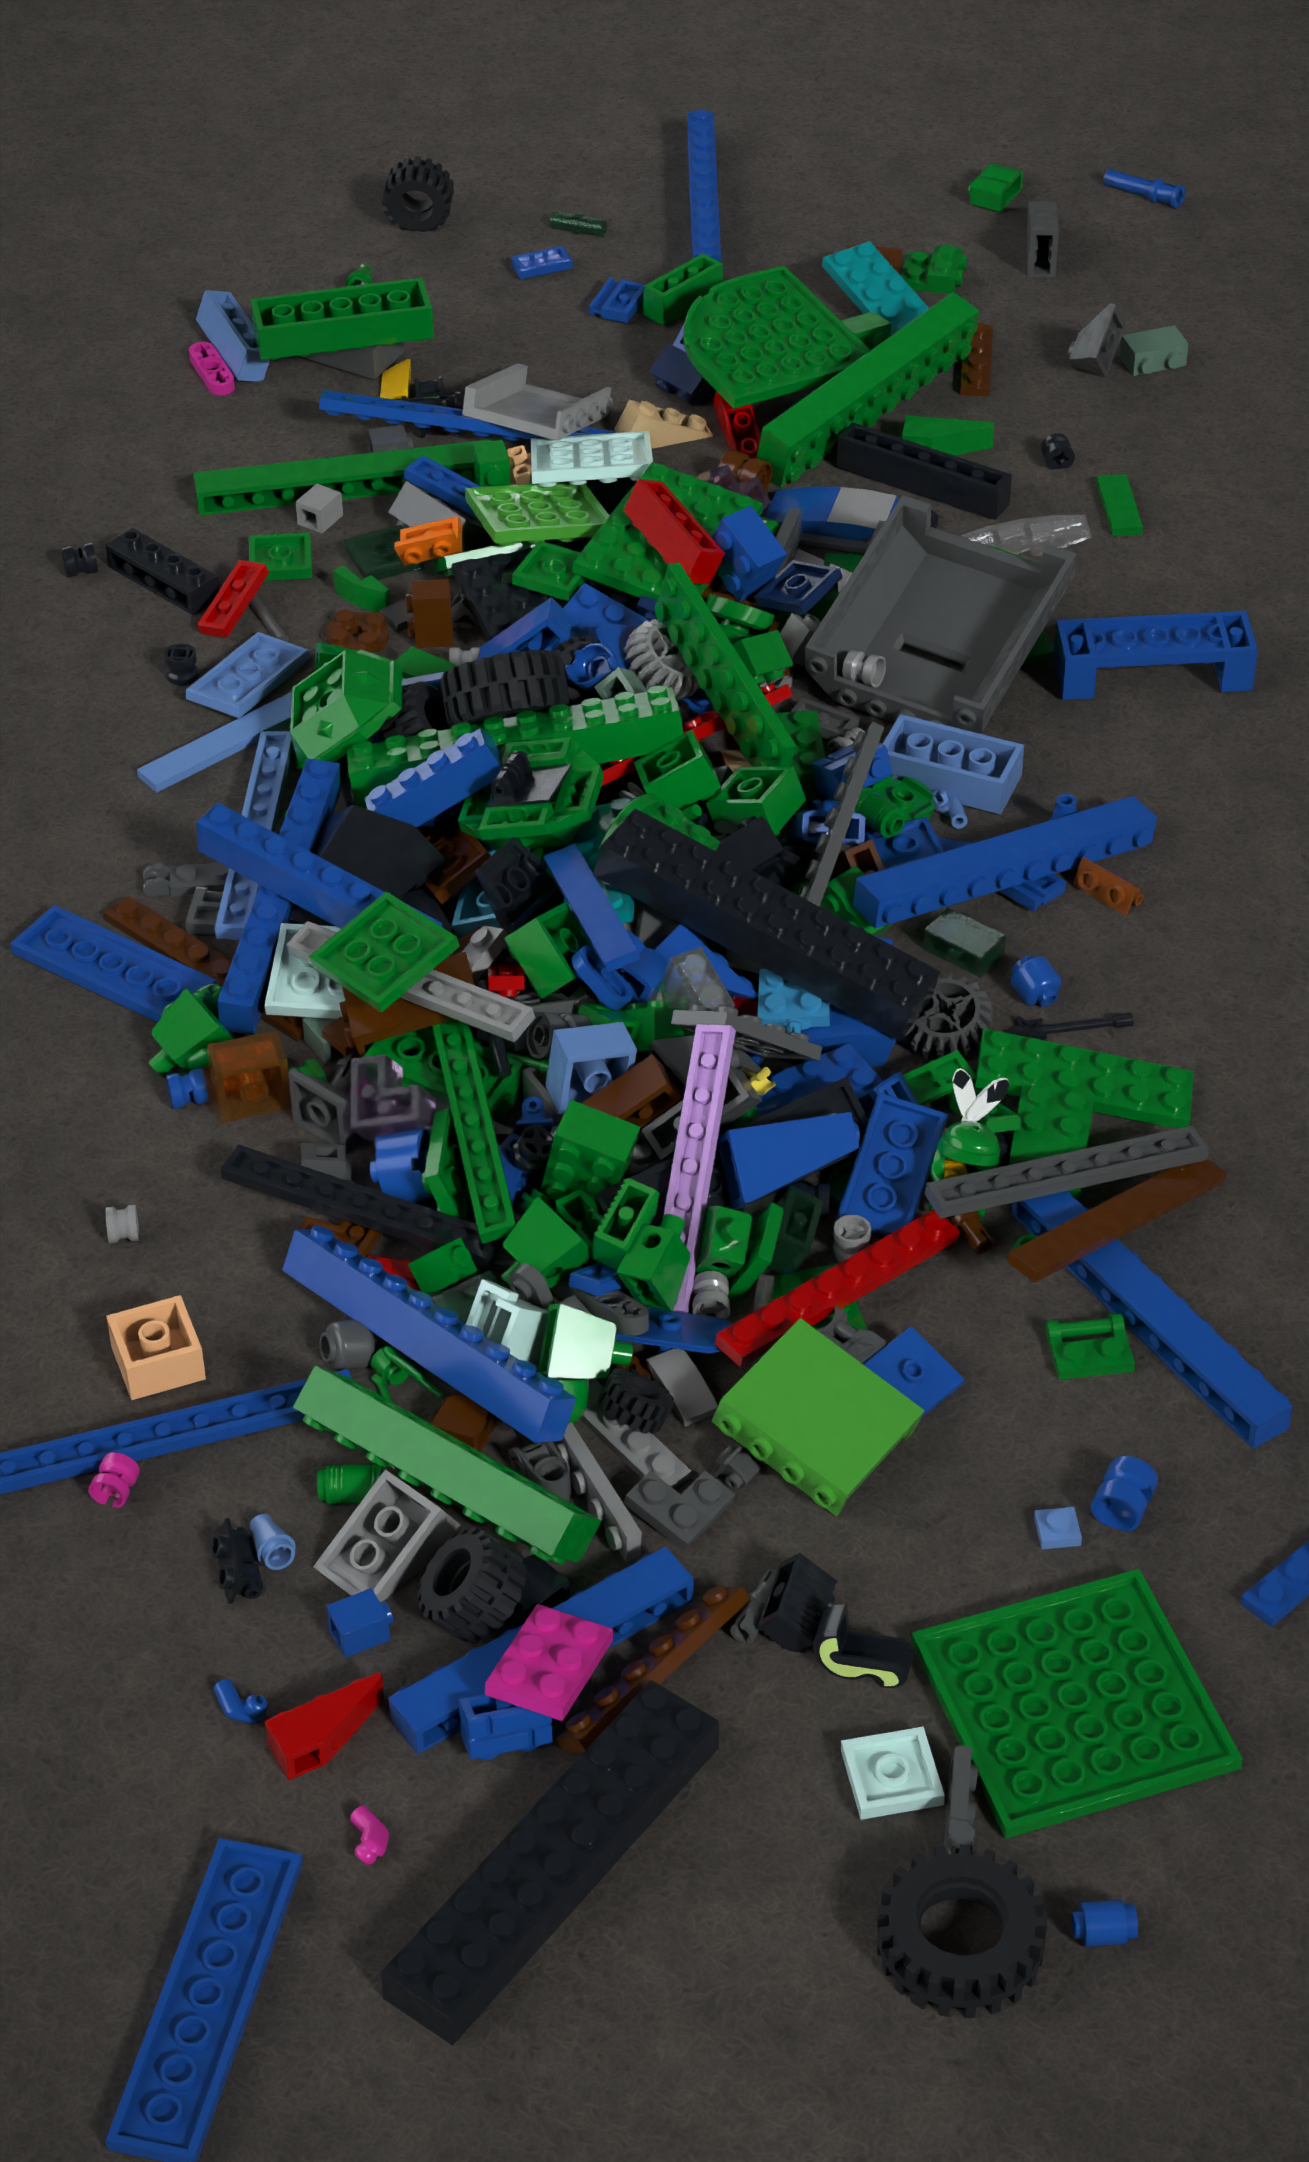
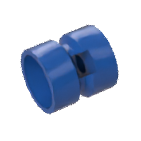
[1091,1456,1158,1532]

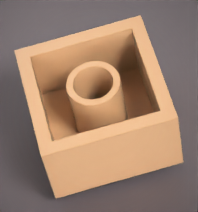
[106,1295,206,1400]

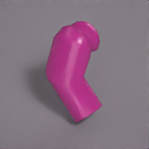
[350,1805,389,1865]

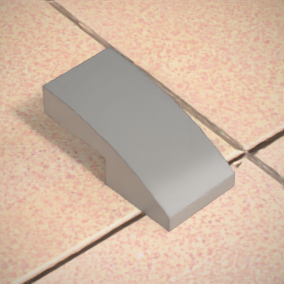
[646,1348,718,1427]

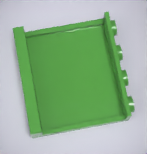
[711,1318,925,1517]

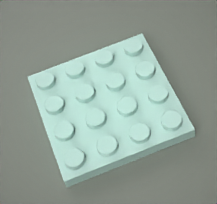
[531,431,653,487]

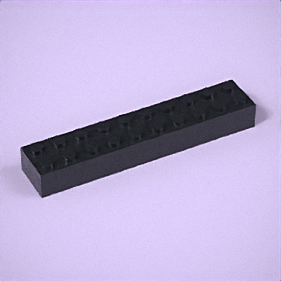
[593,808,941,1041]
[381,1680,719,2046]

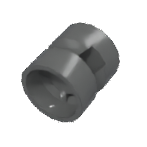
[526,1012,592,1059]

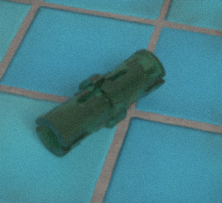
[550,211,607,237]

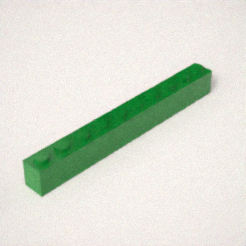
[193,439,491,516]

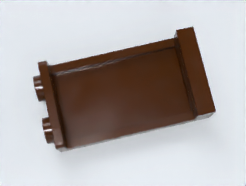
[339,952,476,1060]

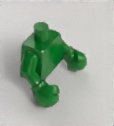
[148,983,272,1077]

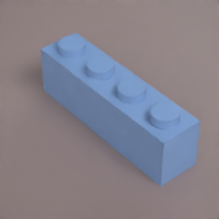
[196,290,270,382]

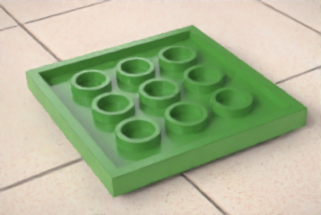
[465,482,610,546]

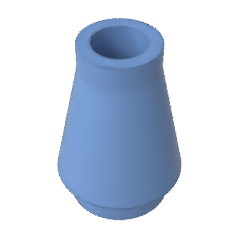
[250,1514,296,1570]

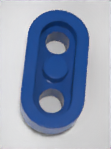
[572,945,632,1010]

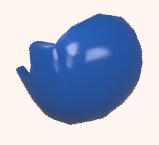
[565,643,618,692]

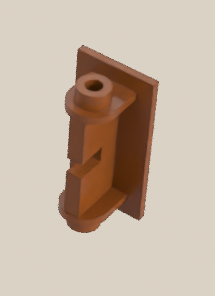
[1072,857,1144,916]

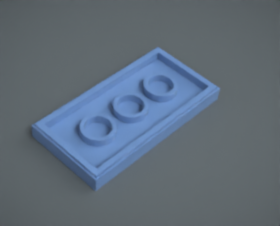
[186,632,310,718]

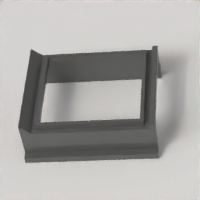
[776,508,886,574]

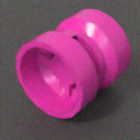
[88,1452,140,1508]

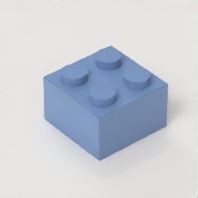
[546,1022,637,1114]

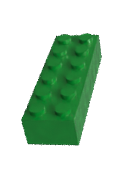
[250,277,434,360]

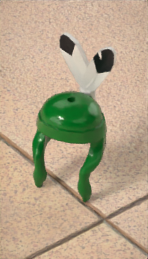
[929,1068,1009,1220]

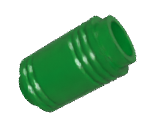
[854,787,906,838]
[317,1464,391,1505]

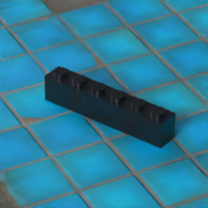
[837,422,1012,520]

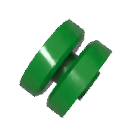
[706,594,775,644]

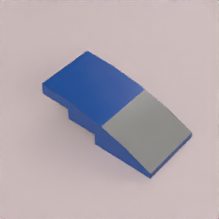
[765,487,899,540]

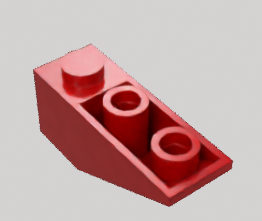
[713,391,761,459]
[265,1672,384,1780]

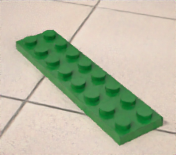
[655,562,796,767]

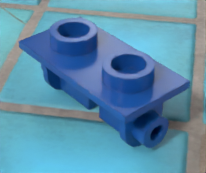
[515,1096,553,1135]

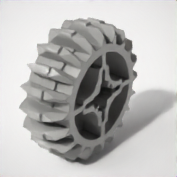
[623,619,700,702]

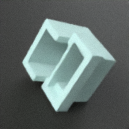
[466,1280,548,1371]

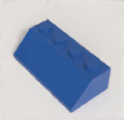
[365,728,503,828]

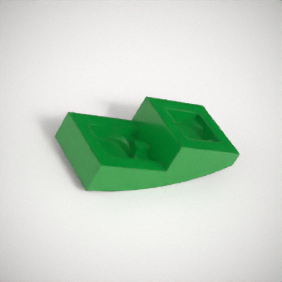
[333,566,391,613]

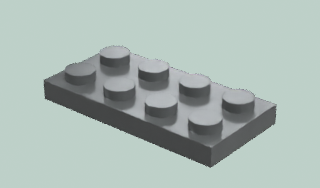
[671,1005,822,1061]

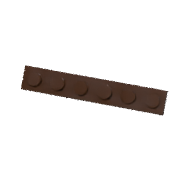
[555,1585,750,1753]

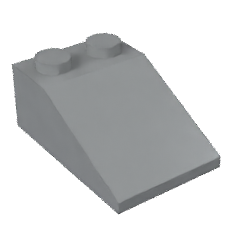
[313,1469,460,1602]

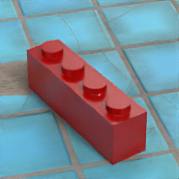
[623,479,725,585]

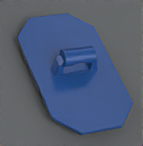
[615,1307,732,1354]

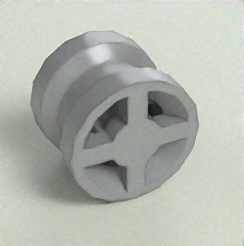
[105,1204,139,1244]

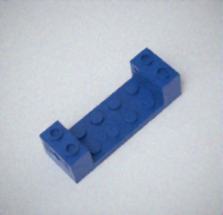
[1053,611,1258,700]

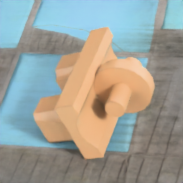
[507,445,537,485]

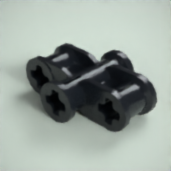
[401,376,462,438]

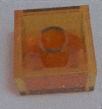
[207,1030,292,1123]

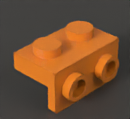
[394,516,463,566]

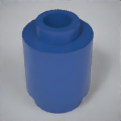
[1071,1899,1138,1947]

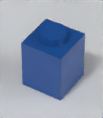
[326,1588,394,1658]

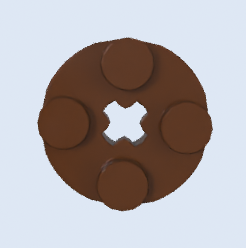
[326,609,389,653]

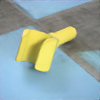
[741,1067,776,1096]

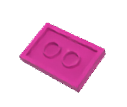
[485,1604,613,1721]

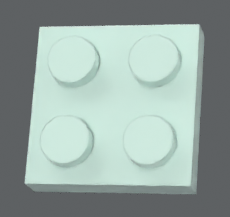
[841,1727,945,1820]

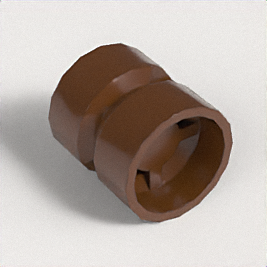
[717,449,773,499]

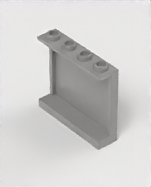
[462,363,613,441]

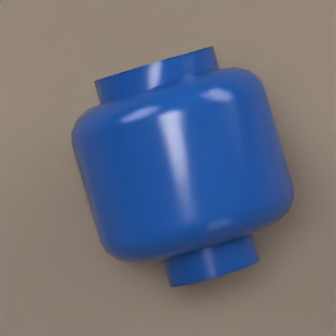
[1010,955,1062,1007]

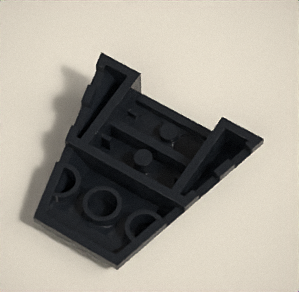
[288,805,446,926]
[475,837,564,935]

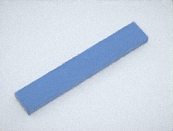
[137,692,292,793]

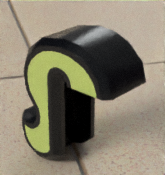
[813,1604,915,1688]

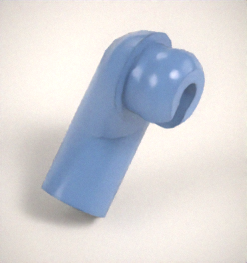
[931,789,968,829]

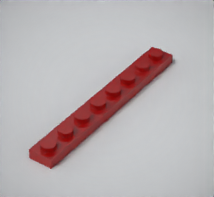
[714,1209,960,1368]

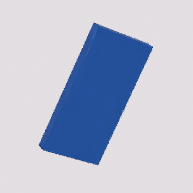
[835,1092,949,1239]

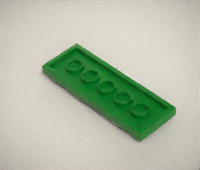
[975,1028,1194,1128]

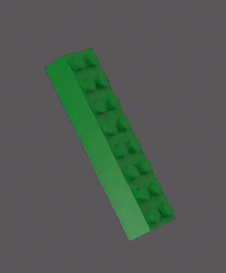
[293,1365,602,1565]

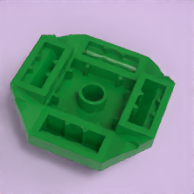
[290,650,402,773]
[458,737,604,851]

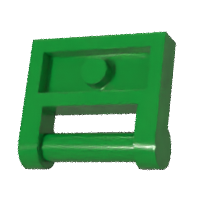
[1045,1313,1135,1380]

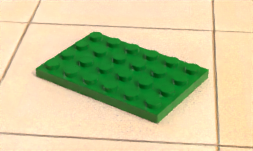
[572,462,764,600]

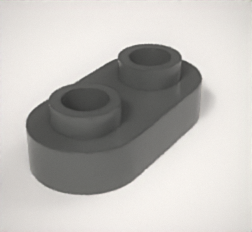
[509,1263,555,1310]

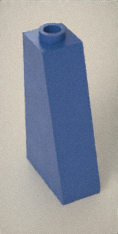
[717,1112,860,1210]

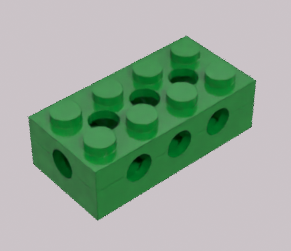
[362,1026,523,1123]

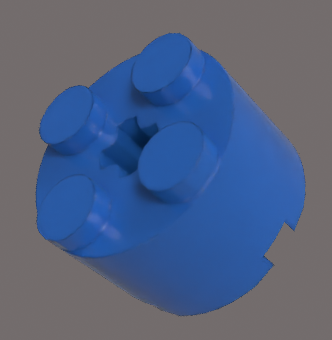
[370,1128,435,1203]

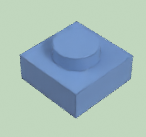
[1034,1507,1082,1549]

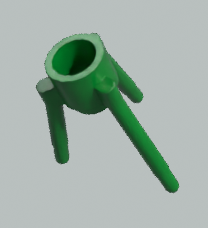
[371,1346,444,1402]

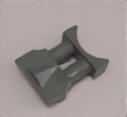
[816,1306,886,1363]

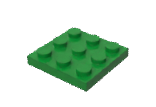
[308,891,460,1013]

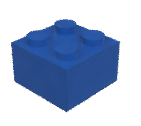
[712,506,787,602]

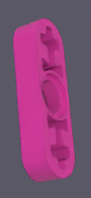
[189,342,235,396]

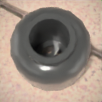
[319,1319,380,1371]

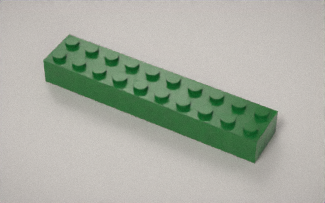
[756,292,980,488]
[346,686,683,808]

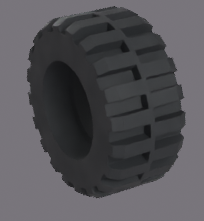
[440,650,570,728]

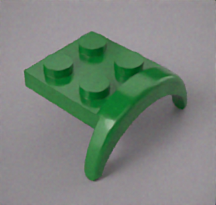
[599,794,720,851]

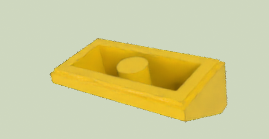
[380,359,411,400]

